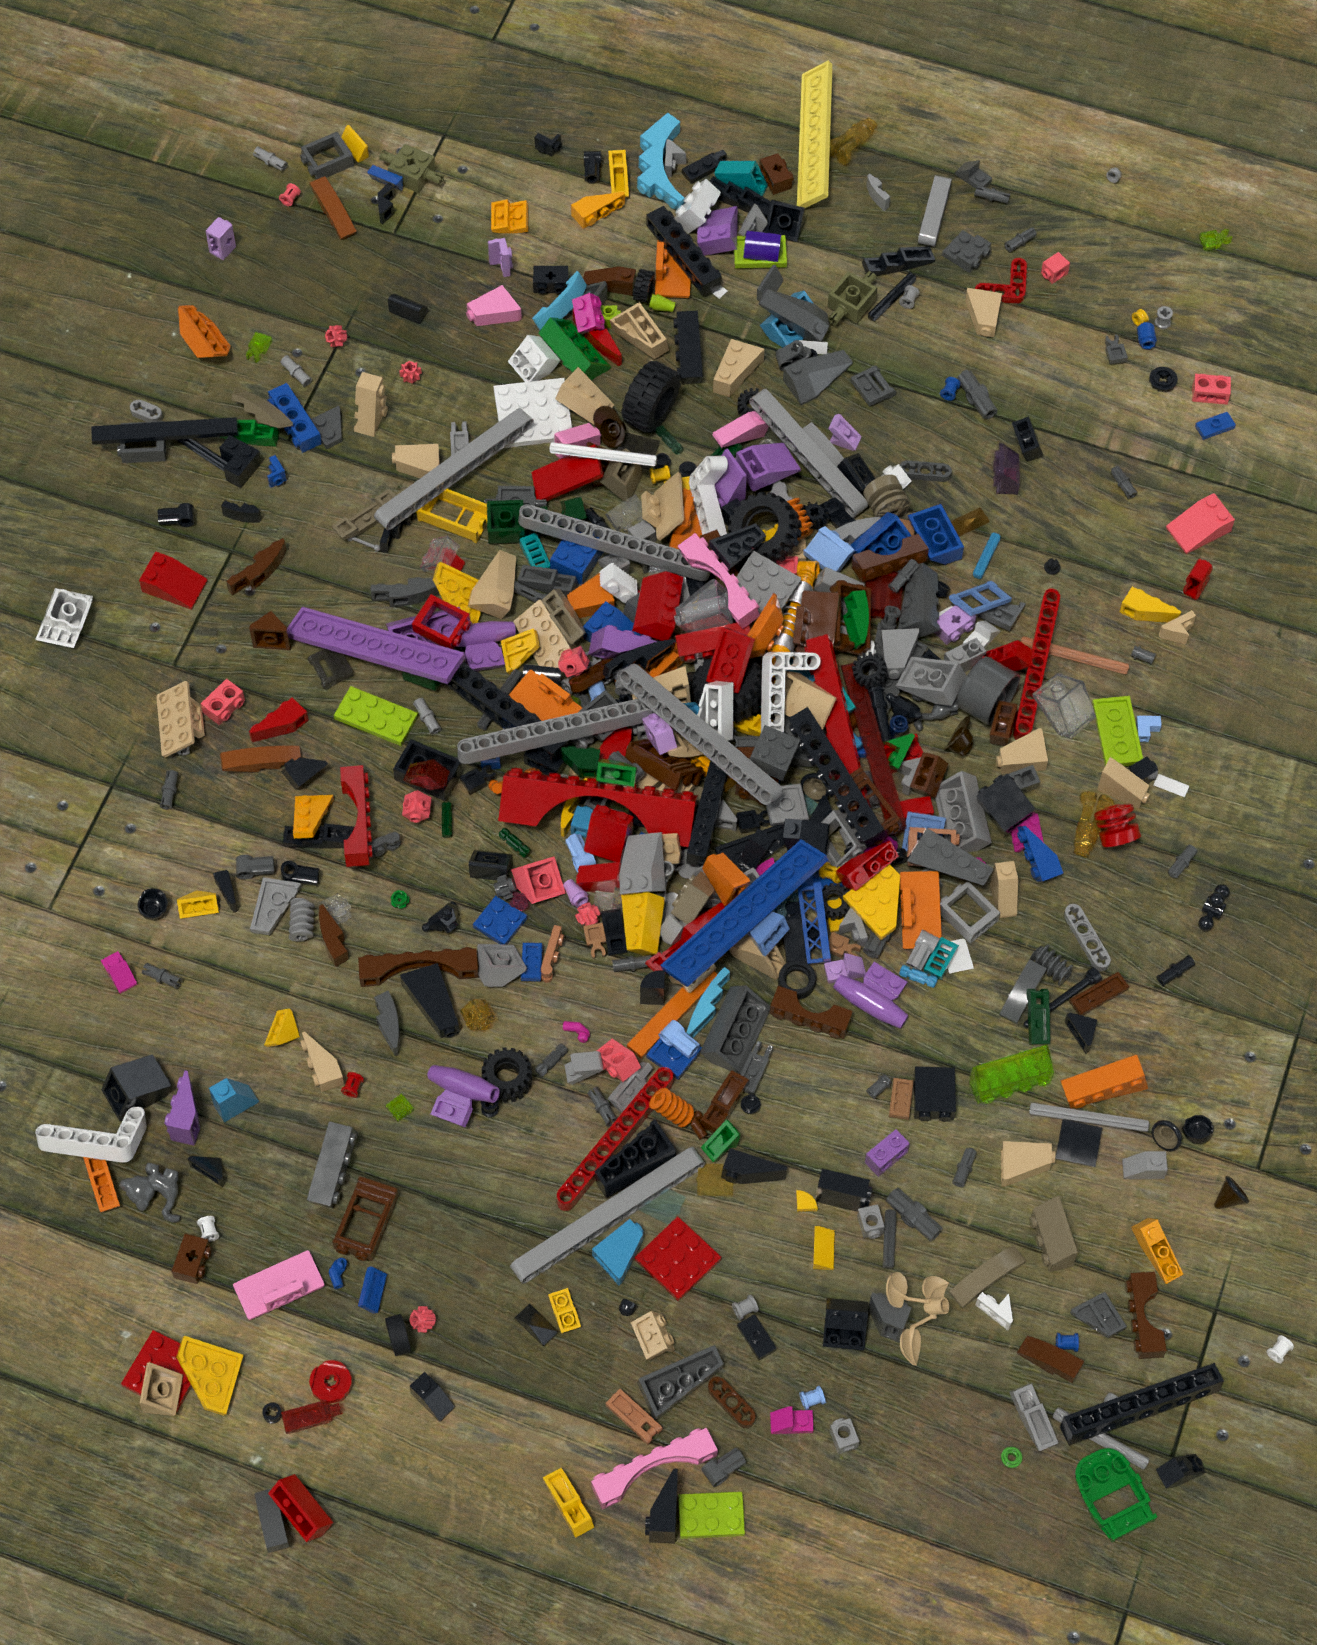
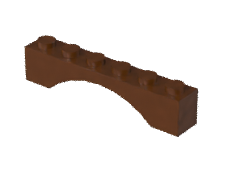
[358,947,479,987]

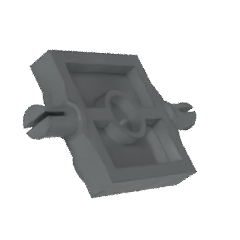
[485,486,547,517]

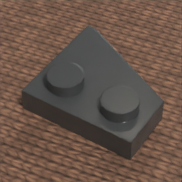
[311,406,342,450]
[977,599,1026,631]
[1070,1292,1127,1338]

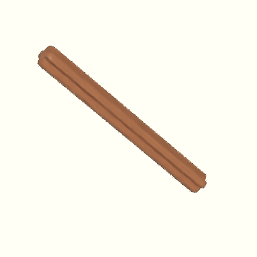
[1021,636,1129,674]

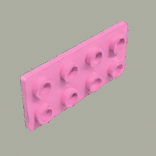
[233,1250,325,1320]

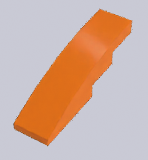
[83,1157,120,1213]

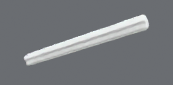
[549,442,657,466]

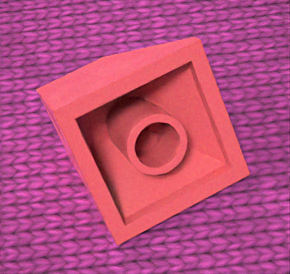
[511,856,565,904]

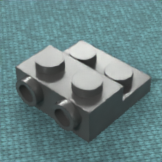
[942,230,992,273]

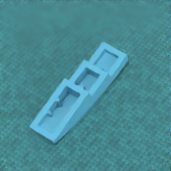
[686,967,730,1038]

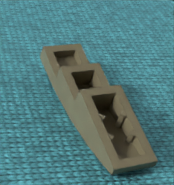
[232,391,293,428]

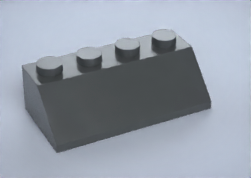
[700,985,770,1074]

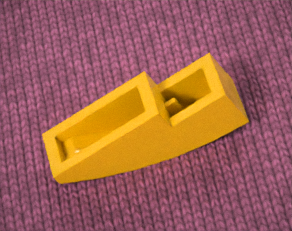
[608,150,629,198]
[543,1468,594,1538]

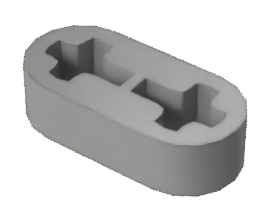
[130,400,163,422]

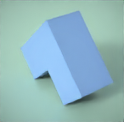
[1136,716,1161,742]

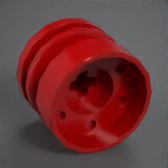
[1094,803,1141,847]

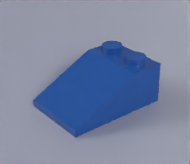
[583,601,643,658]

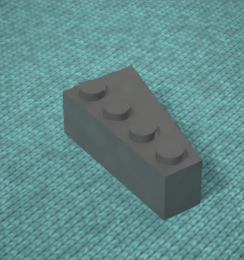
[307,1121,358,1209]
[637,1345,723,1421]

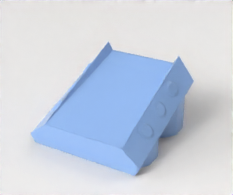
[803,526,855,572]

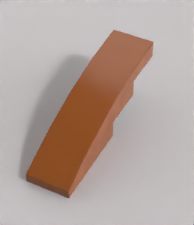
[309,176,357,240]
[220,746,301,772]

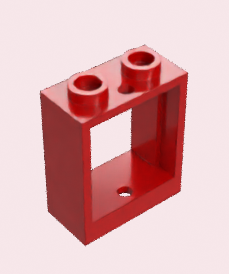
[412,594,472,649]

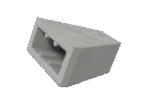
[880,628,919,679]

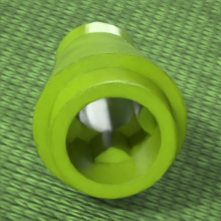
[649,294,676,312]

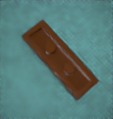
[1069,972,1130,1016]

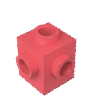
[558,646,590,678]
[402,790,432,823]

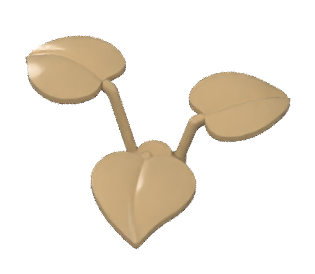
[886,1272,949,1366]

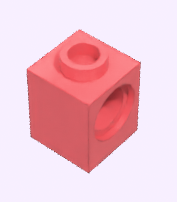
[1041,252,1070,284]

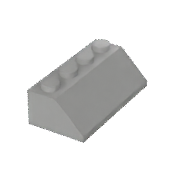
[935,771,992,852]

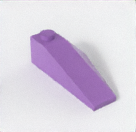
[386,607,460,644]

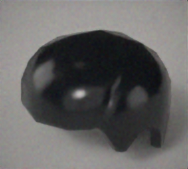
[137,888,168,920]
[1183,1115,1214,1145]

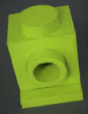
[601,305,621,328]

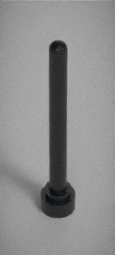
[1023,967,1102,1028]

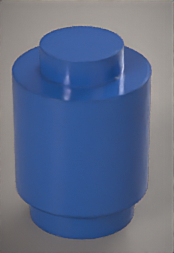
[1137,322,1157,349]

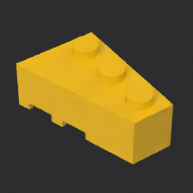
[621,892,665,956]

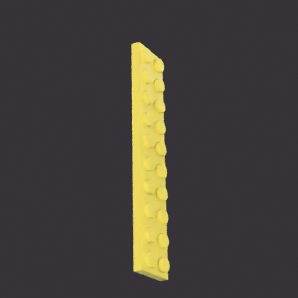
[797,60,832,208]

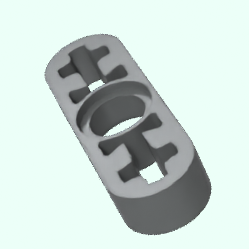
[900,460,952,482]

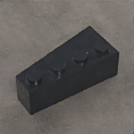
[673,310,703,384]

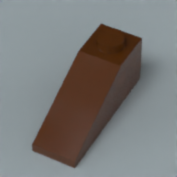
[583,266,636,296]

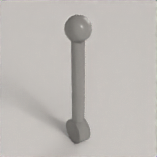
[347,537,380,552]

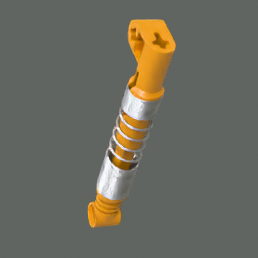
[768,561,820,696]

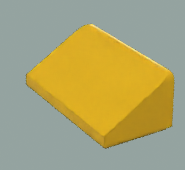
[341,125,369,163]
[813,1226,835,1270]

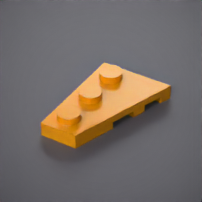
[293,795,334,838]

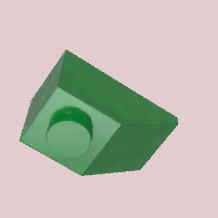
[596,759,637,787]

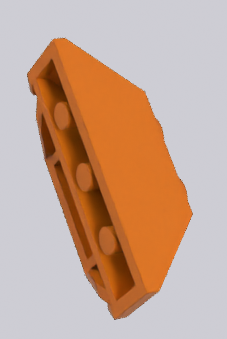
[178,305,231,358]
[747,593,784,659]

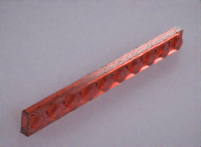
[841,663,906,831]

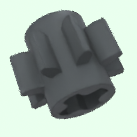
[494,874,517,900]

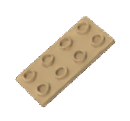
[641,472,684,541]
[513,600,576,668]
[156,681,205,757]

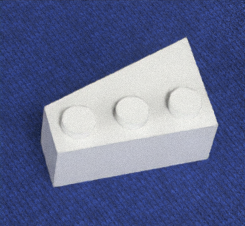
[674,179,721,234]
[698,681,733,741]

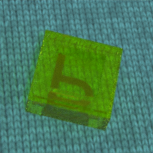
[386,1093,414,1122]

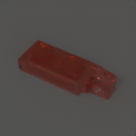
[281,1401,342,1434]

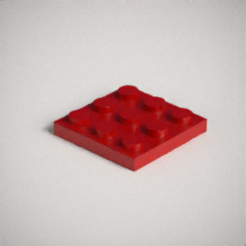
[634,1216,722,1301]
[121,1330,192,1413]

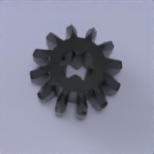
[800,501,830,531]

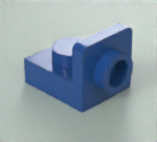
[267,455,287,488]

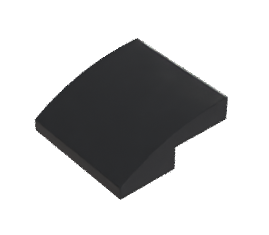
[1055,1119,1102,1167]

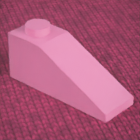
[712,411,769,448]

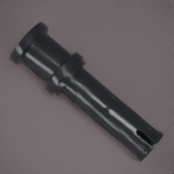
[867,686,892,744]

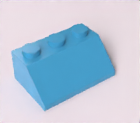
[760,291,813,348]

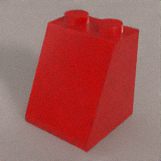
[584,804,634,862]

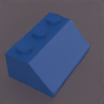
[908,504,964,564]
[851,512,912,555]

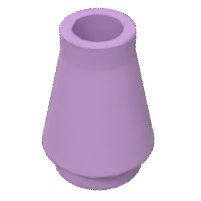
[563,879,588,908]

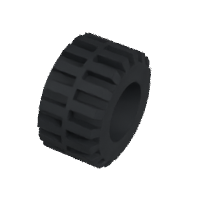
[481,1047,532,1103]

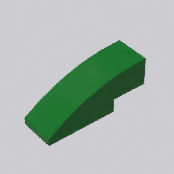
[221,420,279,446]
[843,590,869,650]

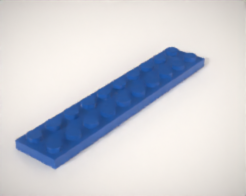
[660,839,828,987]

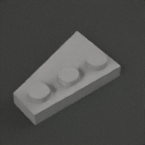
[250,877,302,935]

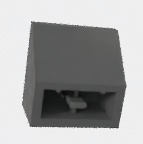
[868,1292,912,1343]

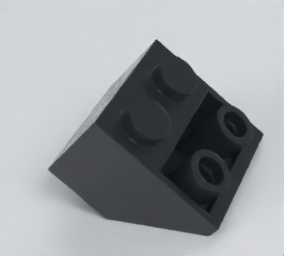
[823,1298,868,1350]

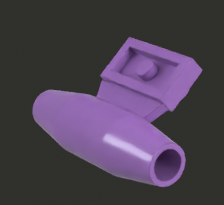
[441,621,516,671]
[833,962,909,1029]
[427,1065,500,1127]

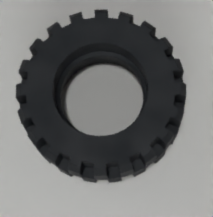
[621,361,681,433]
[728,492,802,564]
[692,656,762,722]

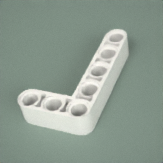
[689,456,728,536]
[761,652,821,733]
[35,1107,147,1162]

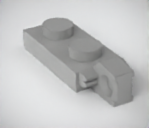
[608,1061,653,1112]

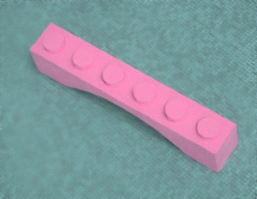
[678,533,760,629]
[591,1428,718,1510]

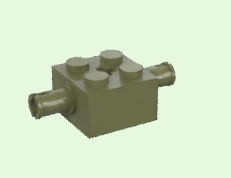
[379,144,444,193]
[827,271,877,326]

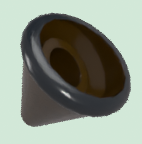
[1214,1176,1249,1209]

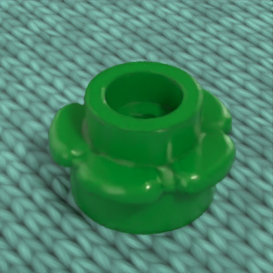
[391,890,410,909]

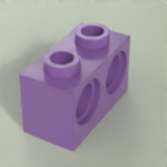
[865,1129,910,1177]

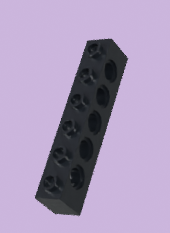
[646,206,722,296]
[686,760,728,867]

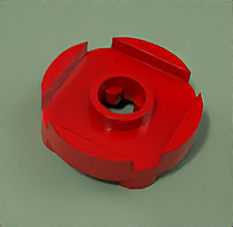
[309,1360,352,1403]

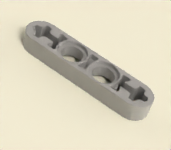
[1064,904,1111,972]

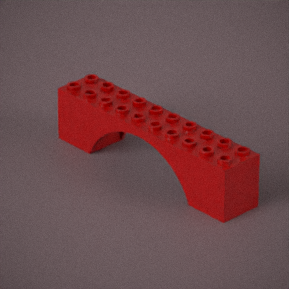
[498,768,698,847]

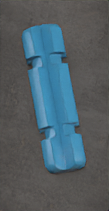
[899,965,938,988]

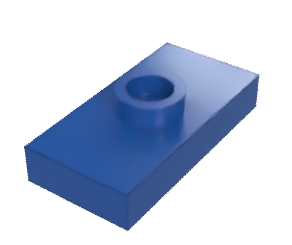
[1195,411,1236,440]
[521,943,543,981]
[358,1267,387,1314]

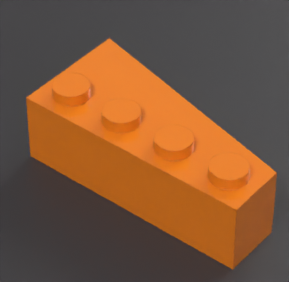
[1061,1055,1148,1109]

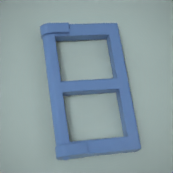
[949,581,1012,616]

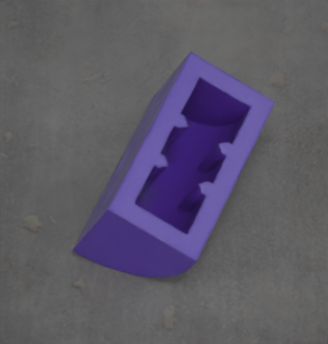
[743,231,781,262]

